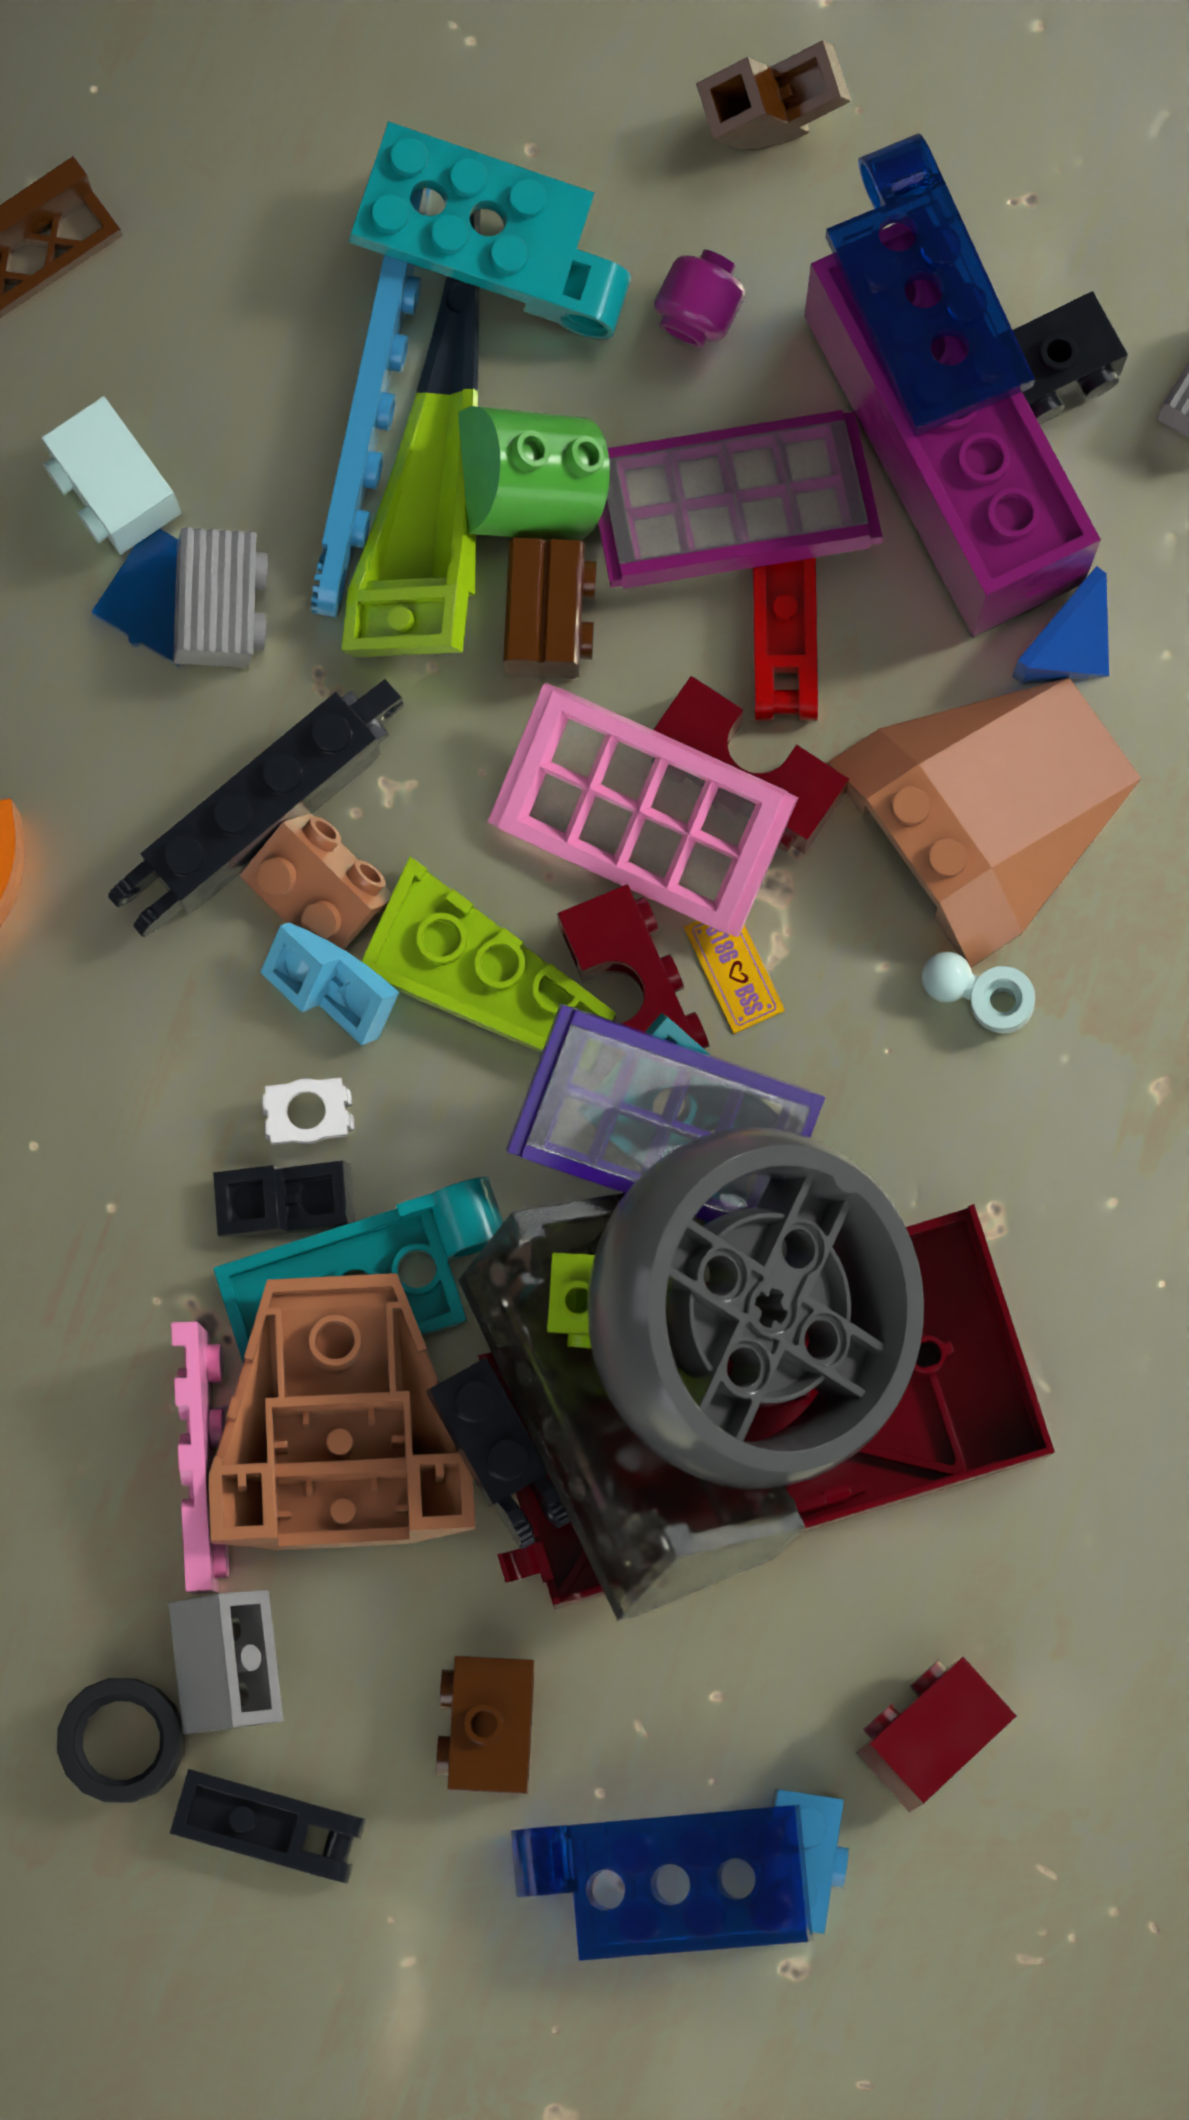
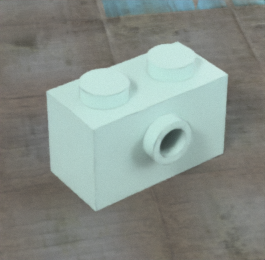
[42,396,182,555]

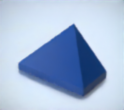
[1012,566,1109,684]

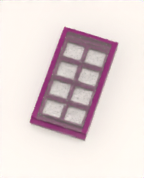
[598,410,883,589]

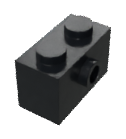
[994,291,1128,424]

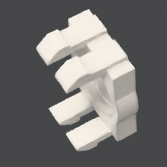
[262,1077,355,1145]

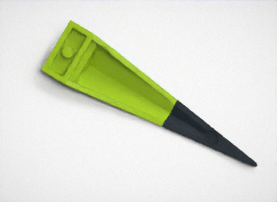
[341,209,481,658]

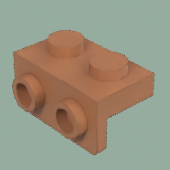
[240,814,392,950]

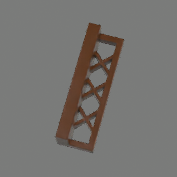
[0,156,123,318]

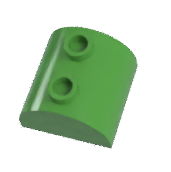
[458,406,610,541]

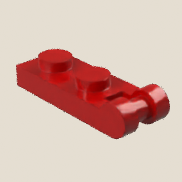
[752,557,818,721]

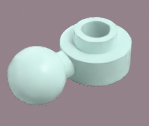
[921,952,1035,1033]

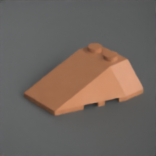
[827,677,1141,968]
[209,1273,476,1551]

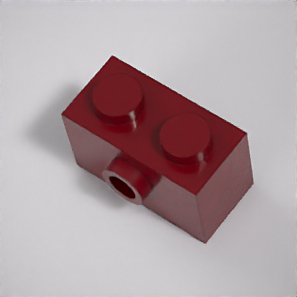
[856,1657,1017,1812]

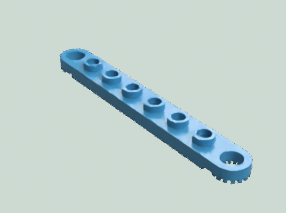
[311,189,431,618]

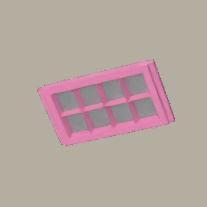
[488,683,798,937]

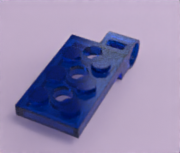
[825,133,1035,436]
[511,1804,813,1961]

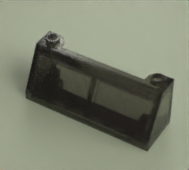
[458,1193,805,1621]

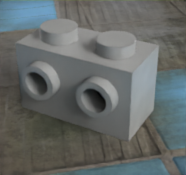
[168,1590,283,1734]

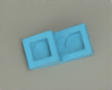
[260,922,400,1046]

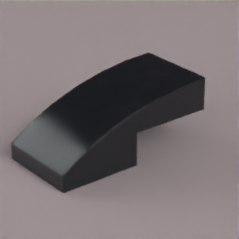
[213,1160,355,1237]

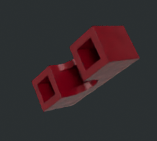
[652,676,849,854]
[557,884,710,1063]

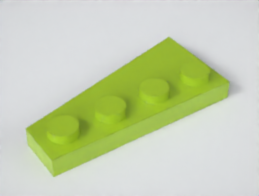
[361,856,616,1075]

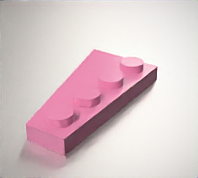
[171,1321,230,1594]

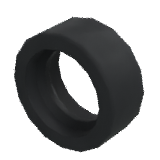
[57,1678,185,1803]

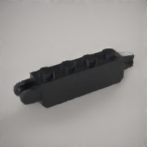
[108,679,404,937]

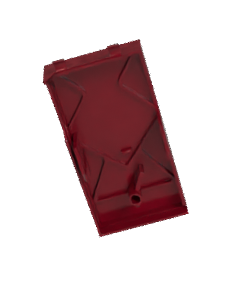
[478,1204,1055,1610]

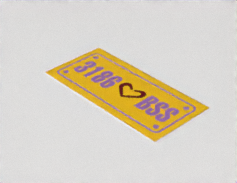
[683,921,785,1034]

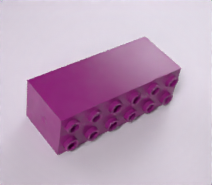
[804,210,1101,637]

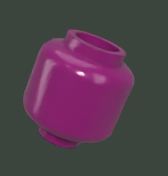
[654,249,746,348]

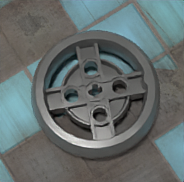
[587,1127,924,1489]

